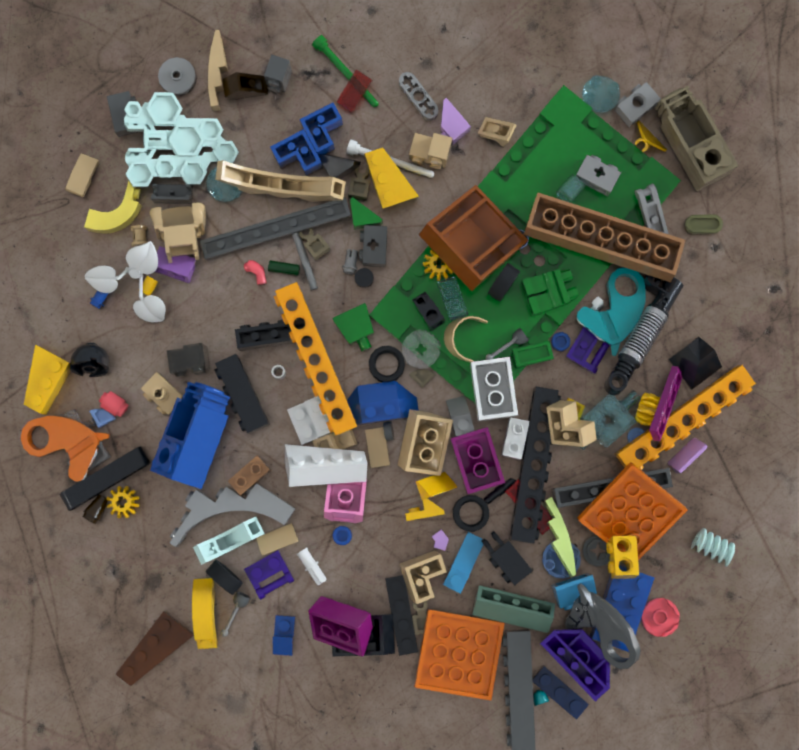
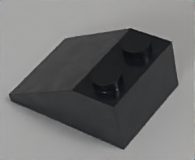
[332,614,395,657]

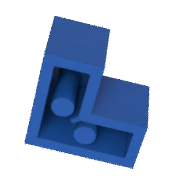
[300,102,343,156]
[270,129,323,176]

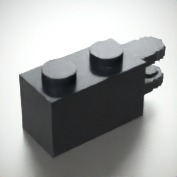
[481,531,532,586]

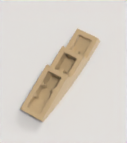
[208,30,228,111]

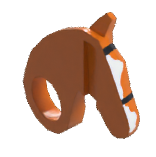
[21,416,109,482]

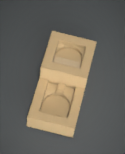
[65,153,99,197]
[313,429,357,450]

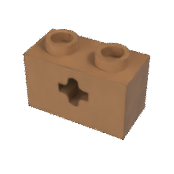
[228,455,272,496]

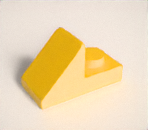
[405,498,445,521]

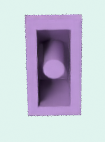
[440,98,471,145]

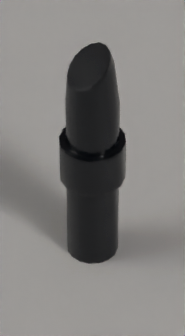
[483,478,516,504]

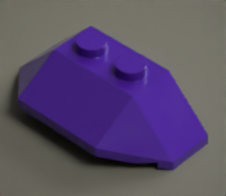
[540,629,610,702]

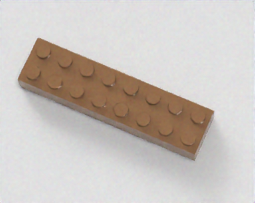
[523,193,686,282]

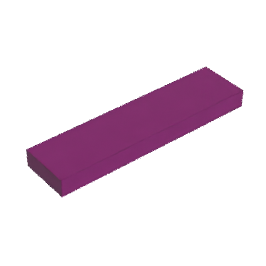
[649,366,683,441]

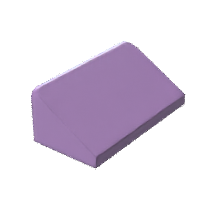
[668,438,708,473]

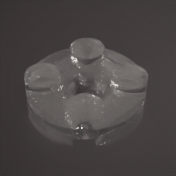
[402,330,441,369]

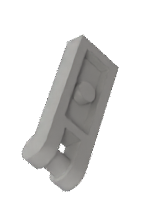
[635,184,668,234]

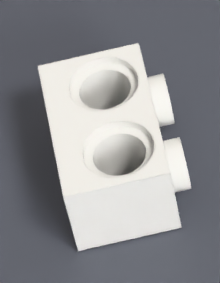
[501,417,530,460]

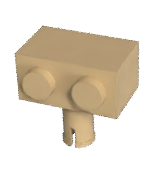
[141,372,183,416]

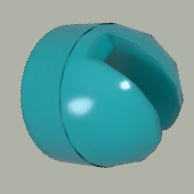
[533,690,549,706]

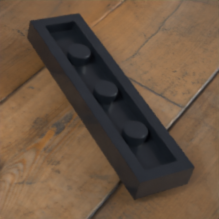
[385,575,418,656]

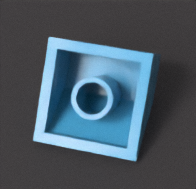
[551,573,597,610]

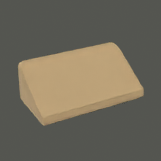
[256,523,299,556]

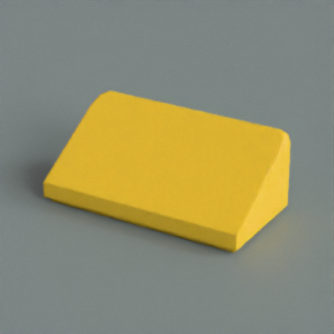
[416,472,457,500]

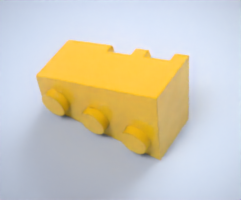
[364,147,419,209]
[24,345,71,415]

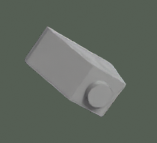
[446,396,475,437]

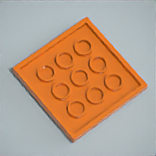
[577,462,688,560]
[414,609,505,701]

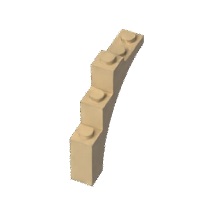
[215,160,346,202]

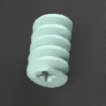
[691,528,735,567]

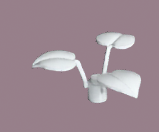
[85,241,166,322]

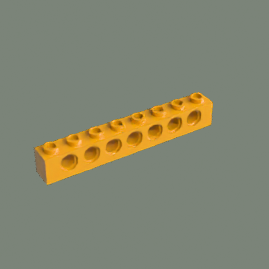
[273,282,357,436]
[614,365,756,470]

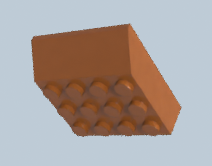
[419,185,528,291]

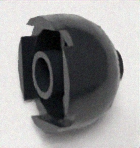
[70,342,109,377]

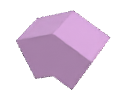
[432,529,449,551]

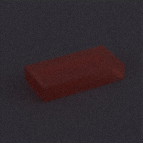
[337,69,373,112]

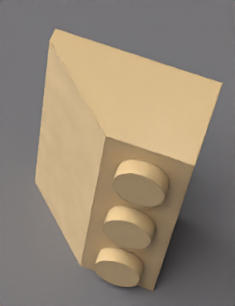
[398,409,453,476]

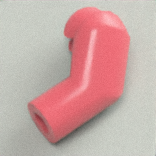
[244,260,267,285]

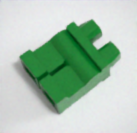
[521,269,579,316]

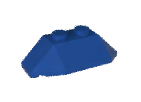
[341,381,419,425]

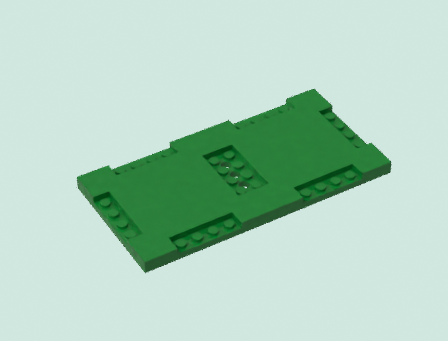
[369,85,681,405]

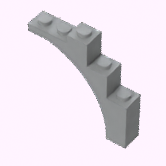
[170,483,296,547]

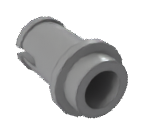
[342,249,359,274]

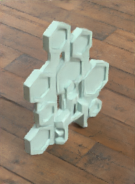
[124,92,239,187]

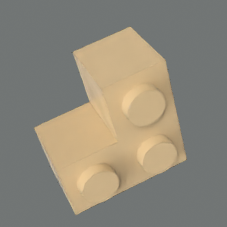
[409,133,452,169]
[547,400,597,447]
[399,550,447,604]

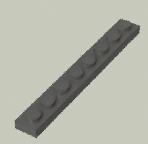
[200,197,351,260]

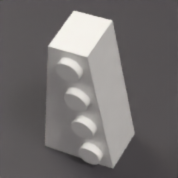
[284,444,368,487]

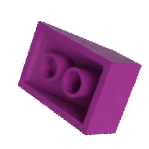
[450,427,505,494]

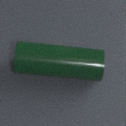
[268,260,300,276]

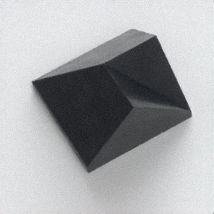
[668,337,722,390]

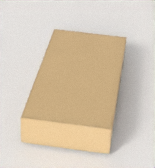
[365,427,390,468]

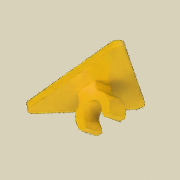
[635,120,667,152]

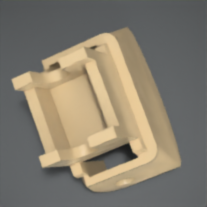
[149,203,207,263]

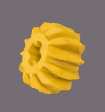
[423,250,453,281]
[635,393,660,426]
[107,486,140,518]

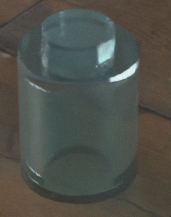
[556,174,586,203]

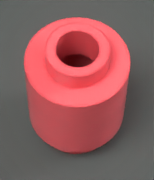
[99,391,129,418]

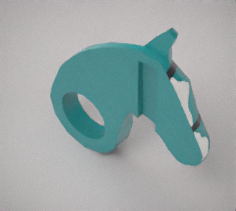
[576,267,646,356]

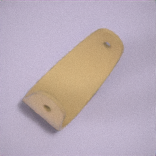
[444,316,488,363]

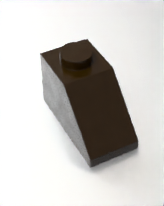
[222,72,268,99]

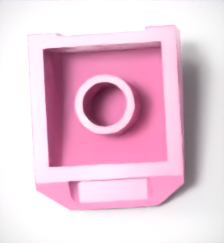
[324,479,367,523]

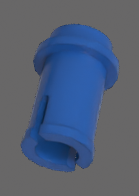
[90,291,109,309]

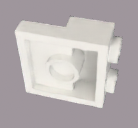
[287,396,336,445]

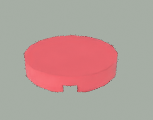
[641,598,680,637]

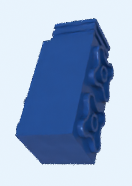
[150,382,230,489]

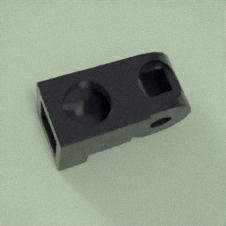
[412,292,445,332]

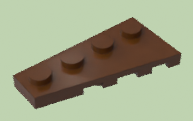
[116,611,194,686]

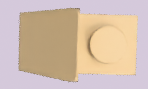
[478,117,516,147]

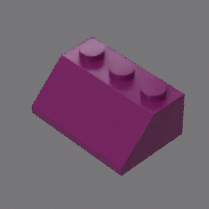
[308,596,373,657]

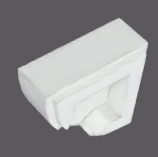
[591,296,604,311]

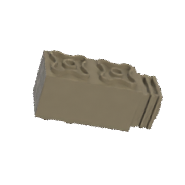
[655,86,739,192]

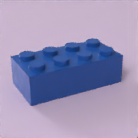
[590,565,654,652]

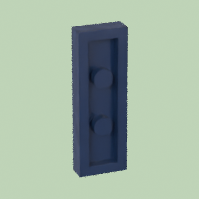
[532,665,589,720]

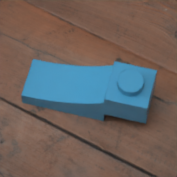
[443,532,484,594]

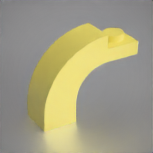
[84,181,142,234]

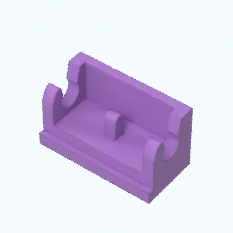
[155,246,196,283]

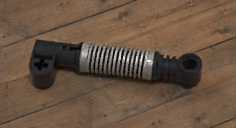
[604,275,684,395]

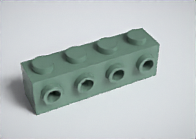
[472,585,555,633]

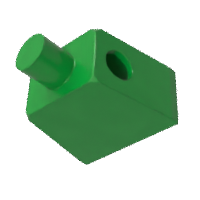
[332,303,374,352]

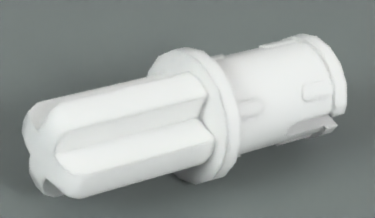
[297,548,326,585]

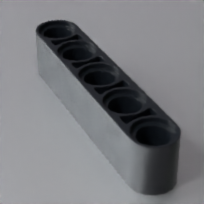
[59,446,151,511]

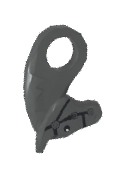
[565,583,641,669]

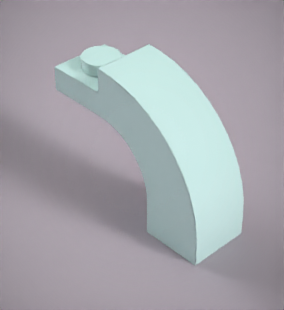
[193,517,265,565]

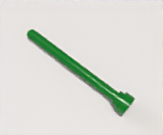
[311,35,379,107]

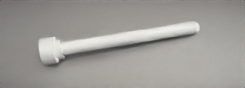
[346,139,434,178]

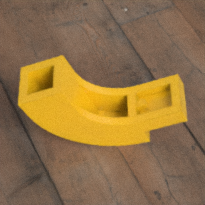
[192,578,218,649]

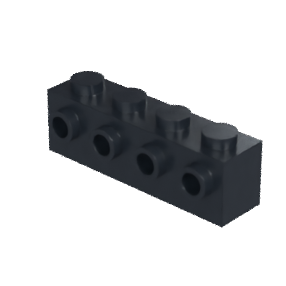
[235,318,312,351]
[214,354,270,434]

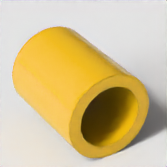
[138,276,158,296]

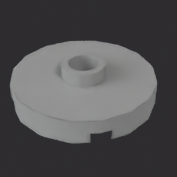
[158,57,196,96]

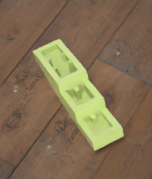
[544,497,576,578]

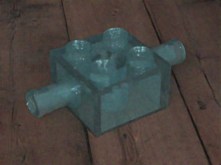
[580,390,641,450]

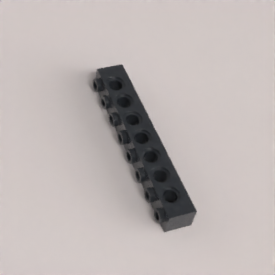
[509,386,561,544]

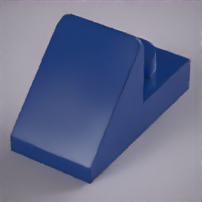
[273,615,295,656]

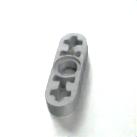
[399,72,438,121]

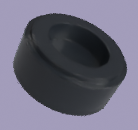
[355,268,374,288]

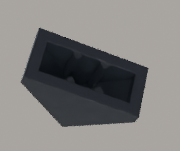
[319,154,361,180]

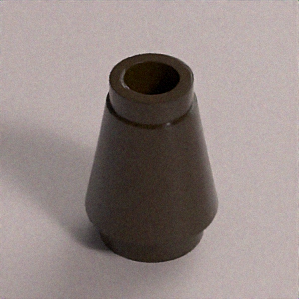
[82,494,108,525]

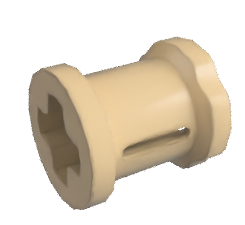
[130,225,147,247]

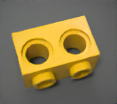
[606,536,639,579]

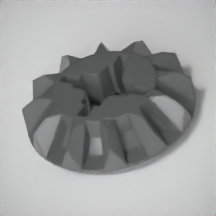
[582,535,610,566]

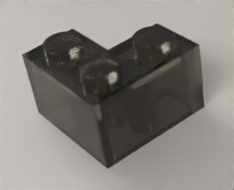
[167,343,210,378]

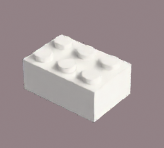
[470,357,518,422]

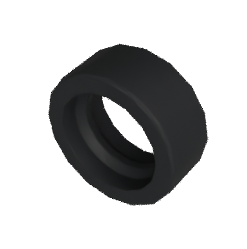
[488,263,520,302]
[369,346,405,382]
[453,495,489,532]
[206,560,243,595]

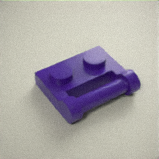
[566,326,611,374]
[244,550,295,600]

